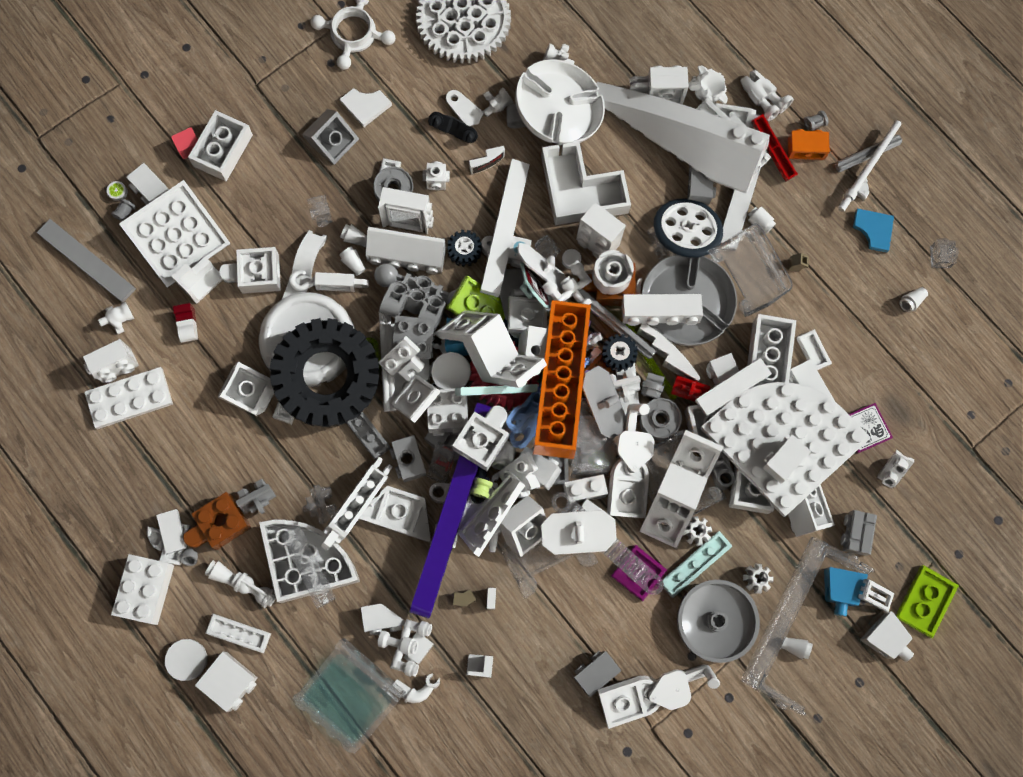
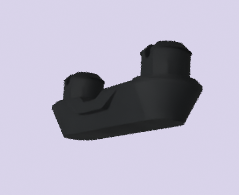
[428,112,478,143]

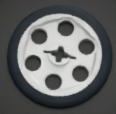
[653,198,723,258]

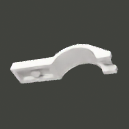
[282,230,327,299]

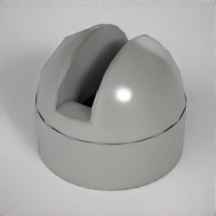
[180,548,198,566]

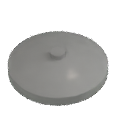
[677,580,760,663]

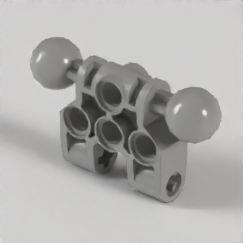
[374,263,456,332]

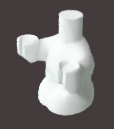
[543,43,575,64]
[483,88,514,117]
[98,302,134,334]

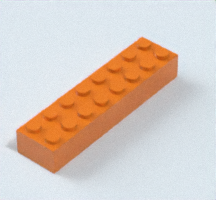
[533,300,591,459]

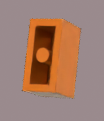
[788,129,830,160]

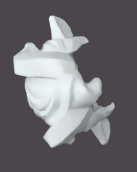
[688,65,728,104]

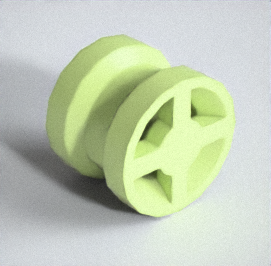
[470,477,493,499]

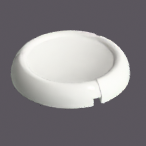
[515,59,605,145]
[259,292,355,387]

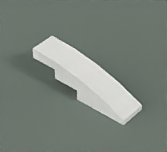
[637,324,700,382]

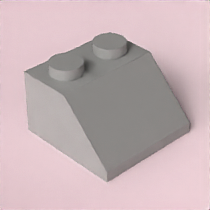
[302,109,359,165]

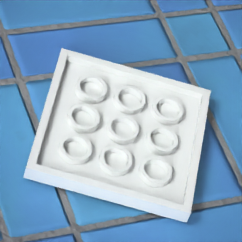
[119,180,231,288]

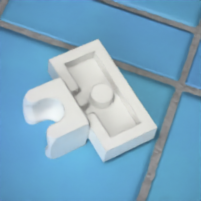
[378,336,424,381]
[498,452,540,498]

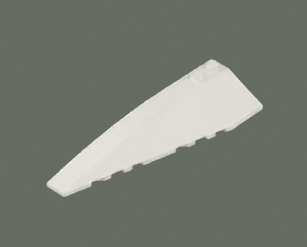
[590,82,770,193]

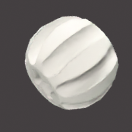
[683,516,712,546]
[743,564,773,594]

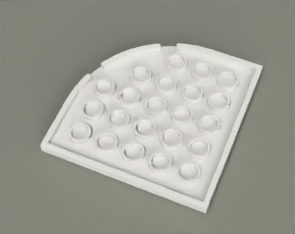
[701,382,871,517]

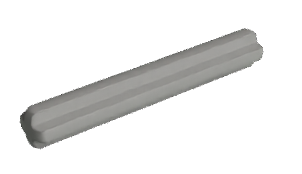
[835,135,902,172]

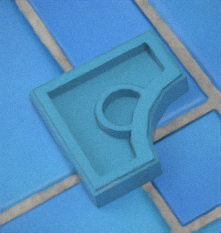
[853,208,894,253]

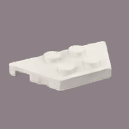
[359,486,431,543]

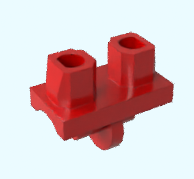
[671,375,711,402]

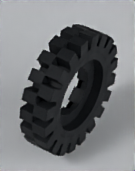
[270,318,379,427]

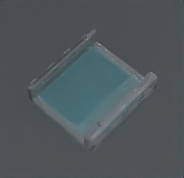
[292,638,406,754]

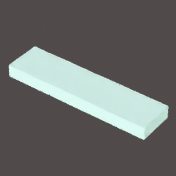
[455,384,538,396]
[659,531,732,598]

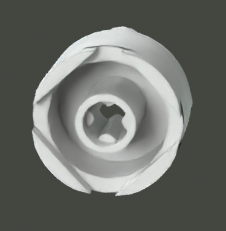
[592,250,634,295]

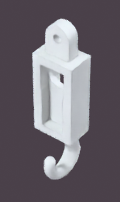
[289,270,369,292]

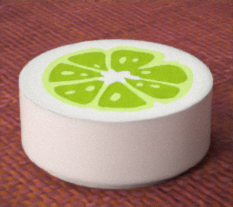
[107,181,128,201]

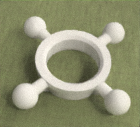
[311,0,395,70]

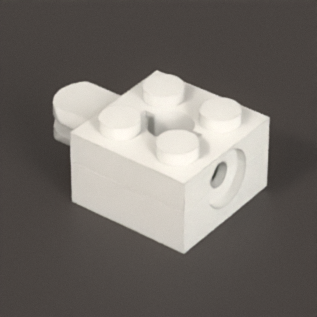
[630,65,689,105]
[219,247,281,294]
[452,406,509,471]

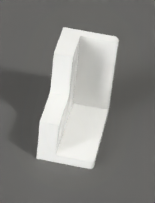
[172,257,223,304]

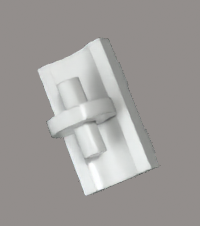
[610,370,641,403]
[877,450,914,488]

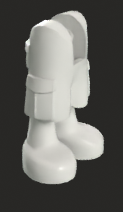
[740,69,794,121]

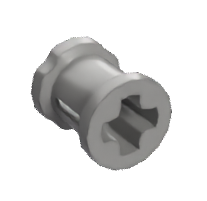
[804,110,829,131]
[111,198,136,222]

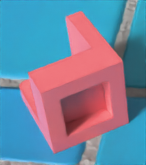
[171,127,198,159]

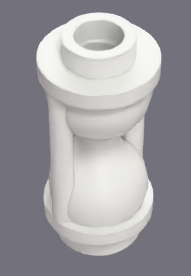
[231,572,276,608]

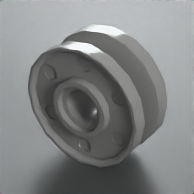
[373,166,413,202]
[639,398,682,441]

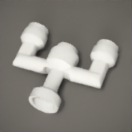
[542,260,592,305]
[378,619,432,677]

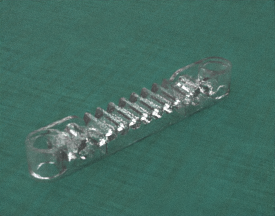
[551,491,664,595]

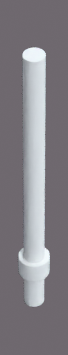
[838,120,902,212]

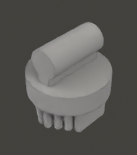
[641,372,665,399]

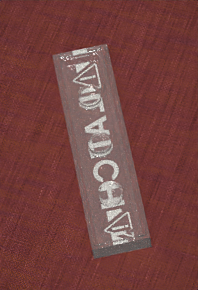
[281,525,336,609]

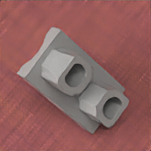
[236,479,276,514]

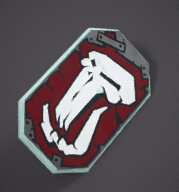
[520,262,550,309]

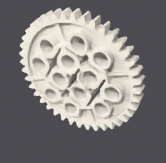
[416,0,511,63]

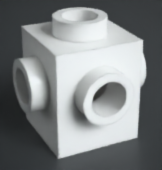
[423,161,450,190]

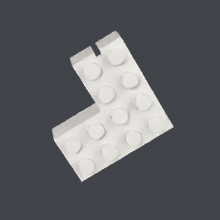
[541,142,631,225]

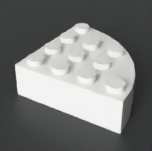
[259,520,360,603]

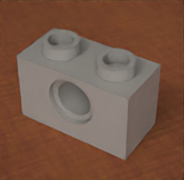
[390,435,427,482]

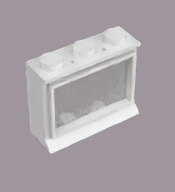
[378,187,434,234]

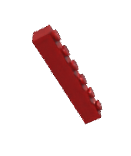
[751,114,798,182]

